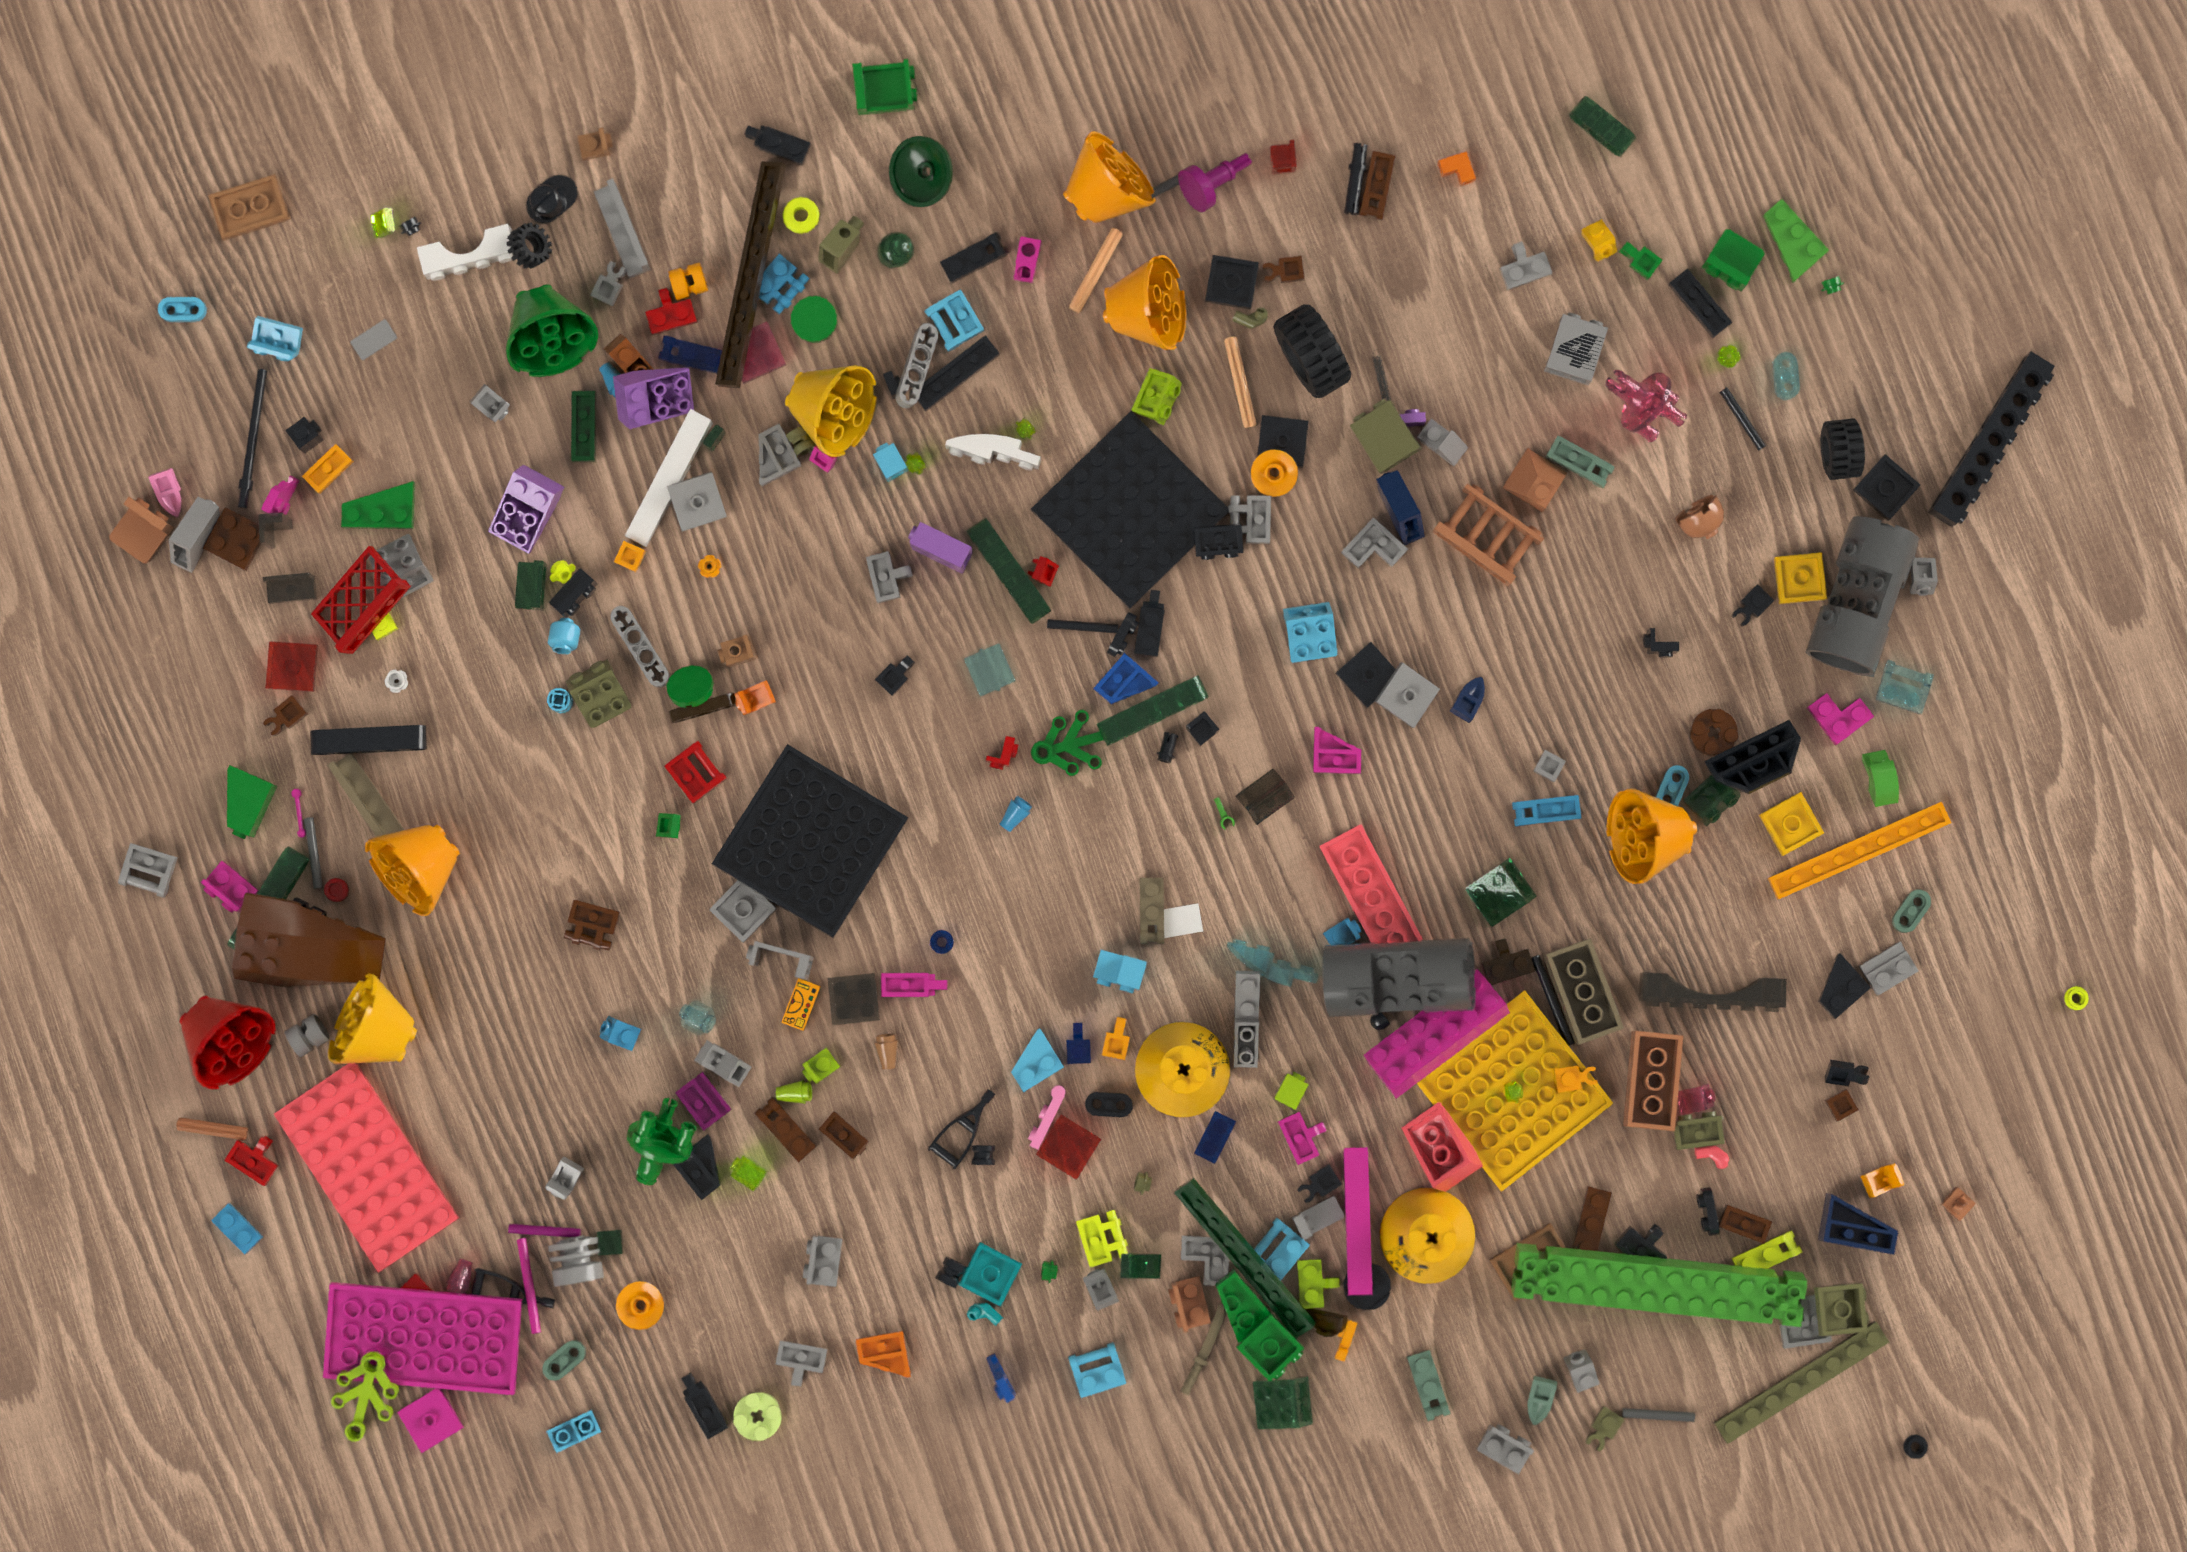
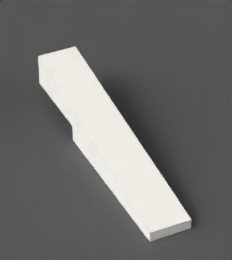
[625,409,713,547]

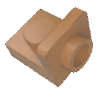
[578,127,613,161]

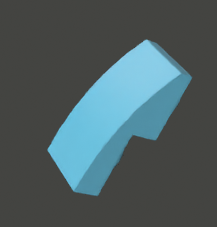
[546,1410,601,1453]

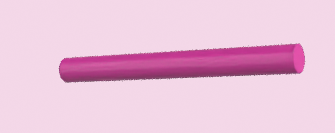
[517,1238,541,1334]

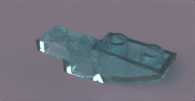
[1226,939,1319,987]

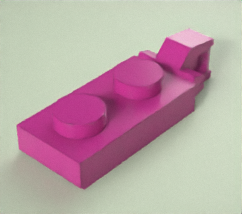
[881,973,948,997]

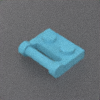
[925,289,984,352]
[1254,1217,1310,1281]
[1068,1342,1127,1398]

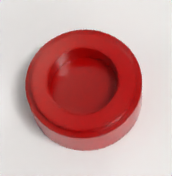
[324,878,349,902]

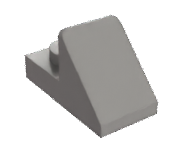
[1416,418,1468,466]

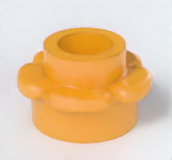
[698,555,721,578]

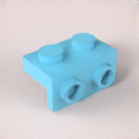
[247,316,303,361]

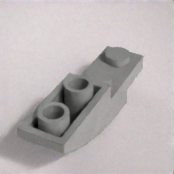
[1234,971,1260,1068]

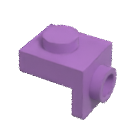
[1400,409,1426,427]

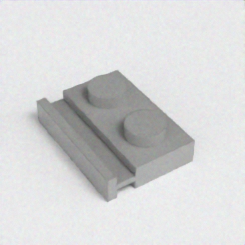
[1858,941,1919,996]

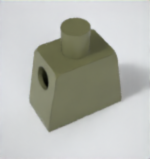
[818,216,864,274]

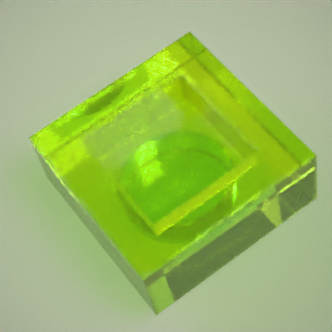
[371,208,396,238]

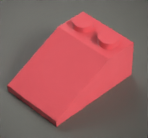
[1402,1102,1483,1192]

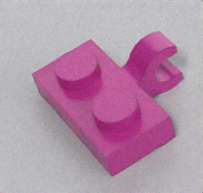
[1278,1111,1327,1165]

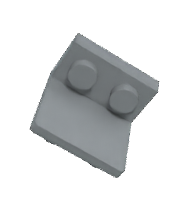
[369,534,434,598]

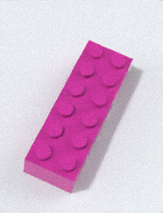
[1364,969,1510,1099]

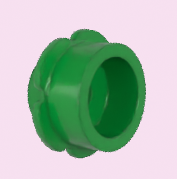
[1821,276,1844,295]
[1041,1260,1058,1283]

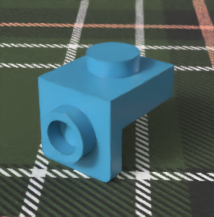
[600,1016,641,1051]

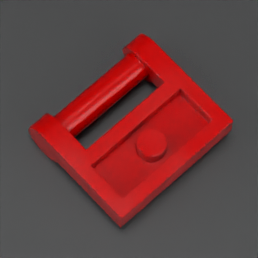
[664,741,727,804]

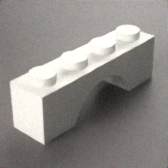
[417,224,514,281]

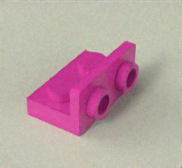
[200,861,260,913]

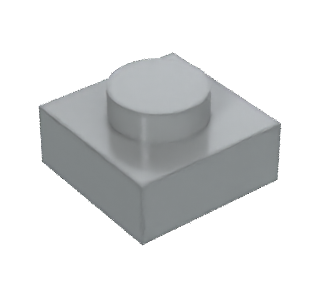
[1533,750,1566,782]

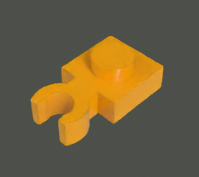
[1554,1066,1598,1093]
[1335,1319,1357,1362]

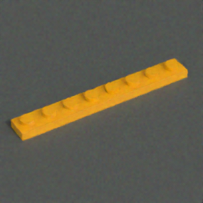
[1767,801,1951,900]

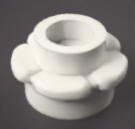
[385,670,408,693]

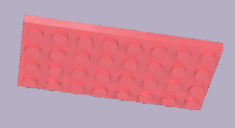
[273,1063,459,1273]

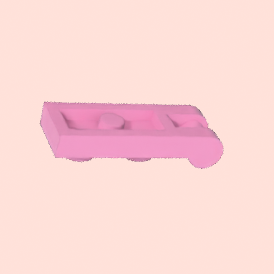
[1028,1086,1066,1150]

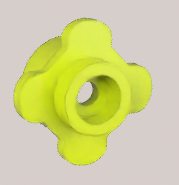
[550,560,576,584]

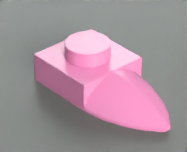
[148,468,181,517]

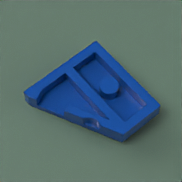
[986,1353,1016,1403]

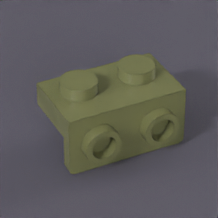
[1673,1111,1725,1150]

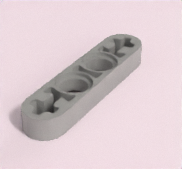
[895,323,938,409]
[611,606,670,688]

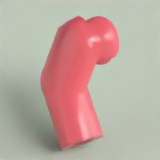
[1695,1145,1729,1169]

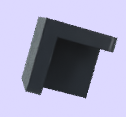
[1186,711,1219,746]

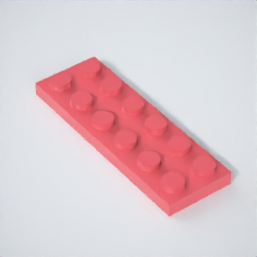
[1319,824,1423,944]

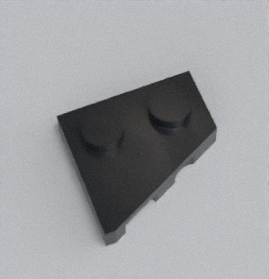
[1818,953,1871,1019]
[673,1134,721,1200]

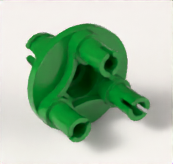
[626,1098,696,1185]

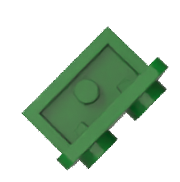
[1702,229,1765,292]

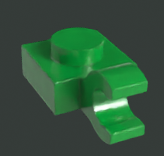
[1619,242,1663,280]

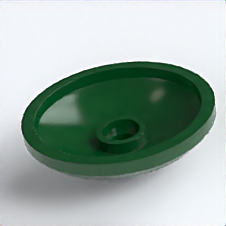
[889,136,953,207]

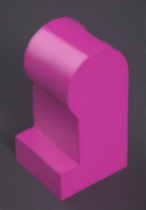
[1014,236,1042,283]

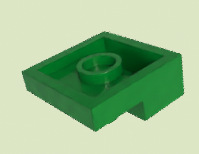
[1236,1313,1304,1382]

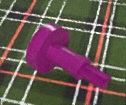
[1178,153,1252,213]

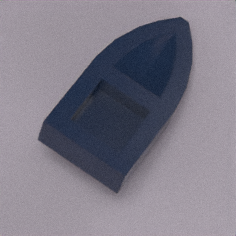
[1449,677,1485,723]

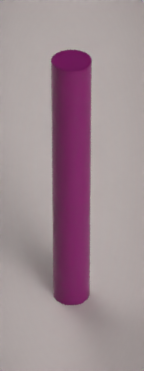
[508,1224,581,1238]

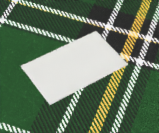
[1154,904,1203,938]

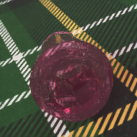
[446,1258,473,1294]

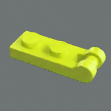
[1731,1230,1803,1269]

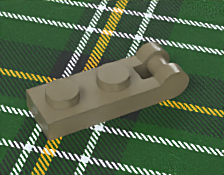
[1140,878,1164,944]

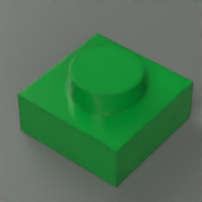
[656,813,681,839]

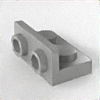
[803,1235,843,1287]
[1476,1424,1534,1474]

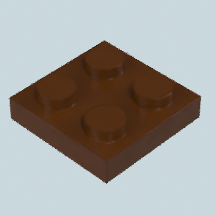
[203,507,268,571]

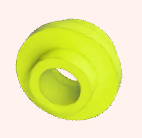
[2064,986,2089,1010]

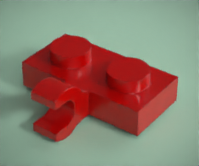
[645,287,698,335]
[224,1136,279,1186]

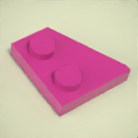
[261,476,300,520]
[1313,727,1361,774]

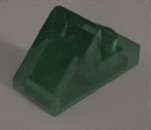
[1120,1252,1161,1279]

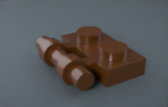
[564,900,621,951]

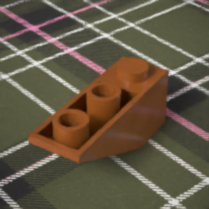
[604,333,654,373]

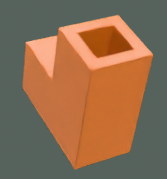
[1438,151,1476,186]

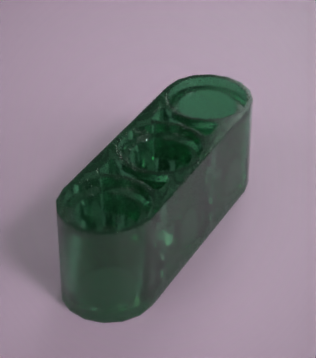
[1569,96,1636,157]

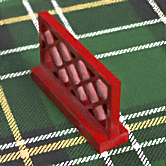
[311,546,411,654]

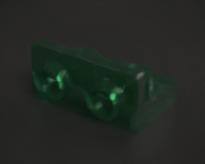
[1683,775,1741,826]

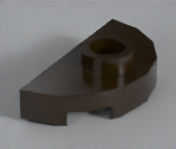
[1306,1308,1348,1337]

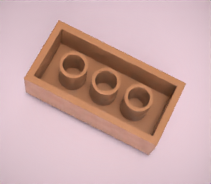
[1623,1031,1683,1131]

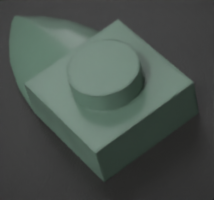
[1527,1376,1558,1425]

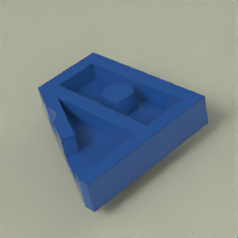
[1093,653,1159,705]

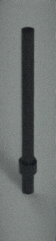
[238,369,267,509]

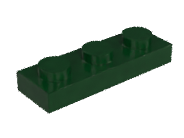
[571,391,596,462]

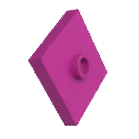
[397,1388,464,1454]

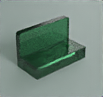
[515,560,547,611]

